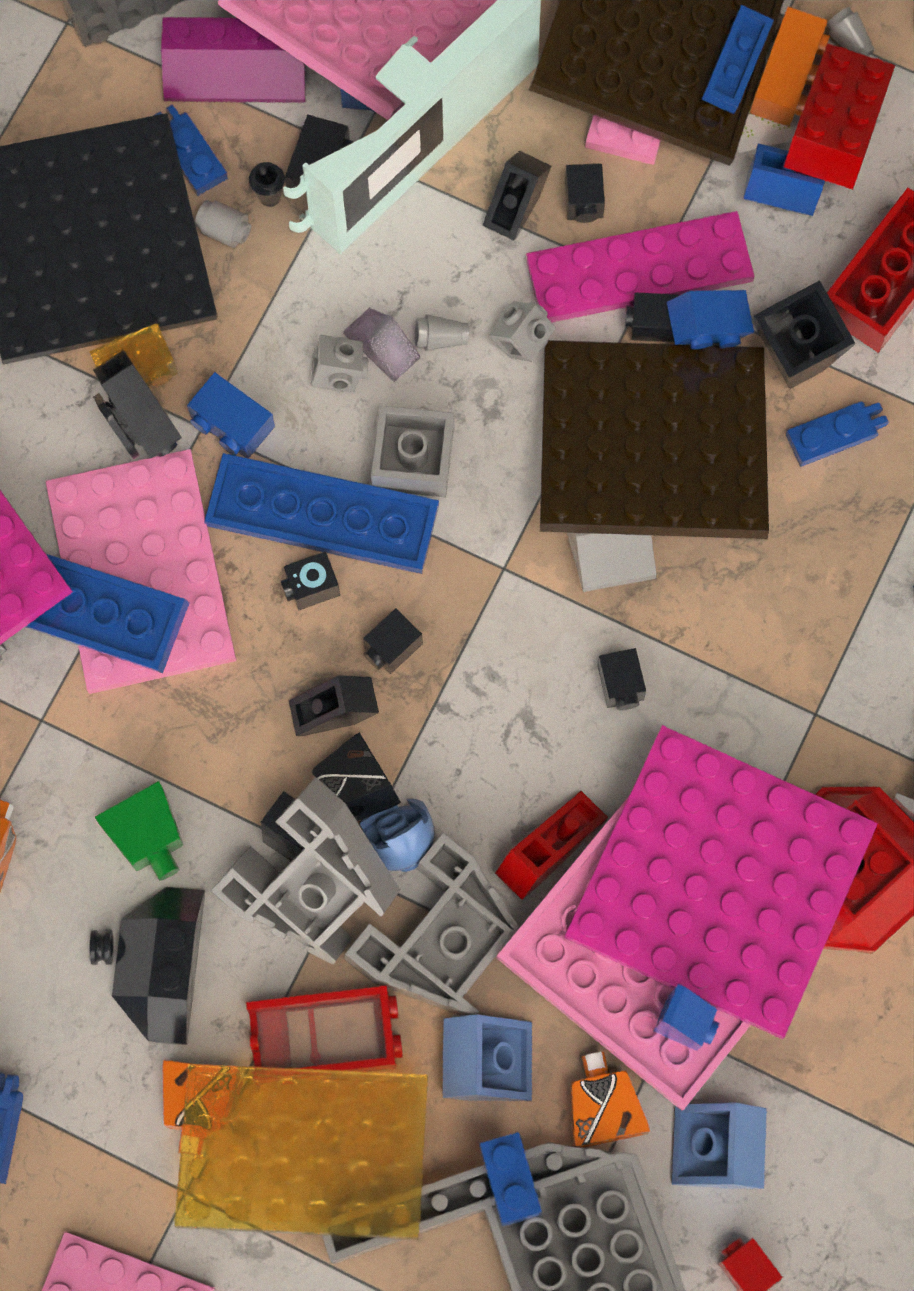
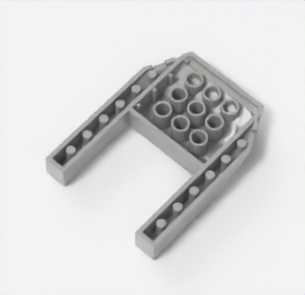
[318,1143,685,1291]

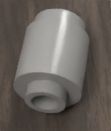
[195,200,251,248]

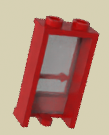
[246,986,403,1085]

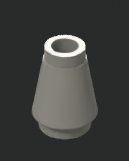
[827,7,875,56]
[415,314,469,351]

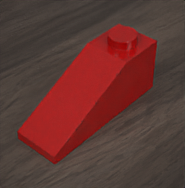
[495,791,608,900]

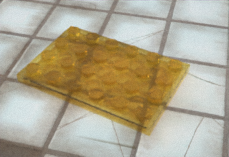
[174,1064,428,1240]

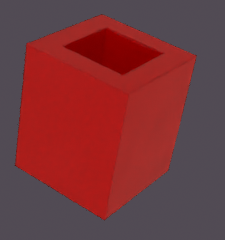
[718,1237,783,1291]

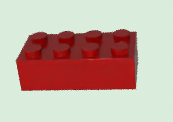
[784,43,895,190]
[827,187,914,353]

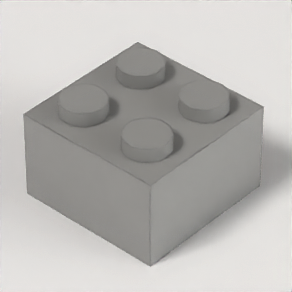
[371,405,454,497]

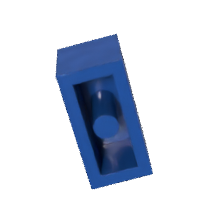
[743,143,825,216]
[667,290,754,349]
[187,372,275,459]
[480,1132,542,1226]

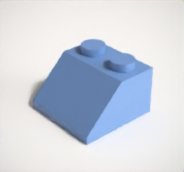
[443,1014,532,1101]
[672,1103,767,1189]

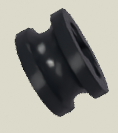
[90,930,114,965]

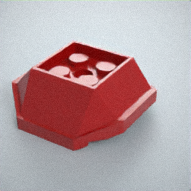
[815,787,914,954]

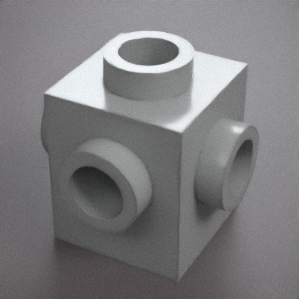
[489,301,556,362]
[311,335,368,392]

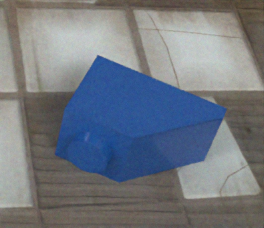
[653,984,720,1051]

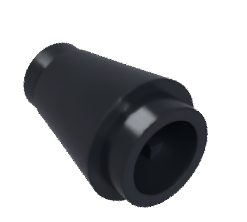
[249,162,285,207]

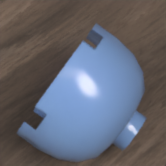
[359,799,435,872]

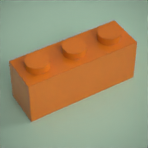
[750,7,830,127]

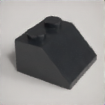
[754,280,855,389]

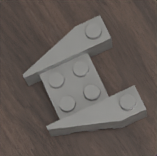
[211,777,400,964]
[345,833,520,1016]

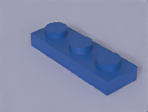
[701,5,774,114]

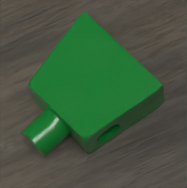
[95,781,184,881]

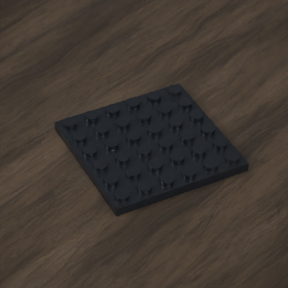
[0,113,217,365]

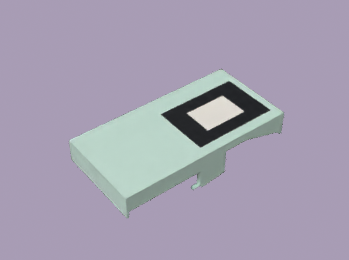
[283,0,541,254]

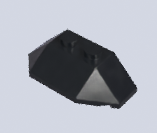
[112,887,205,1045]

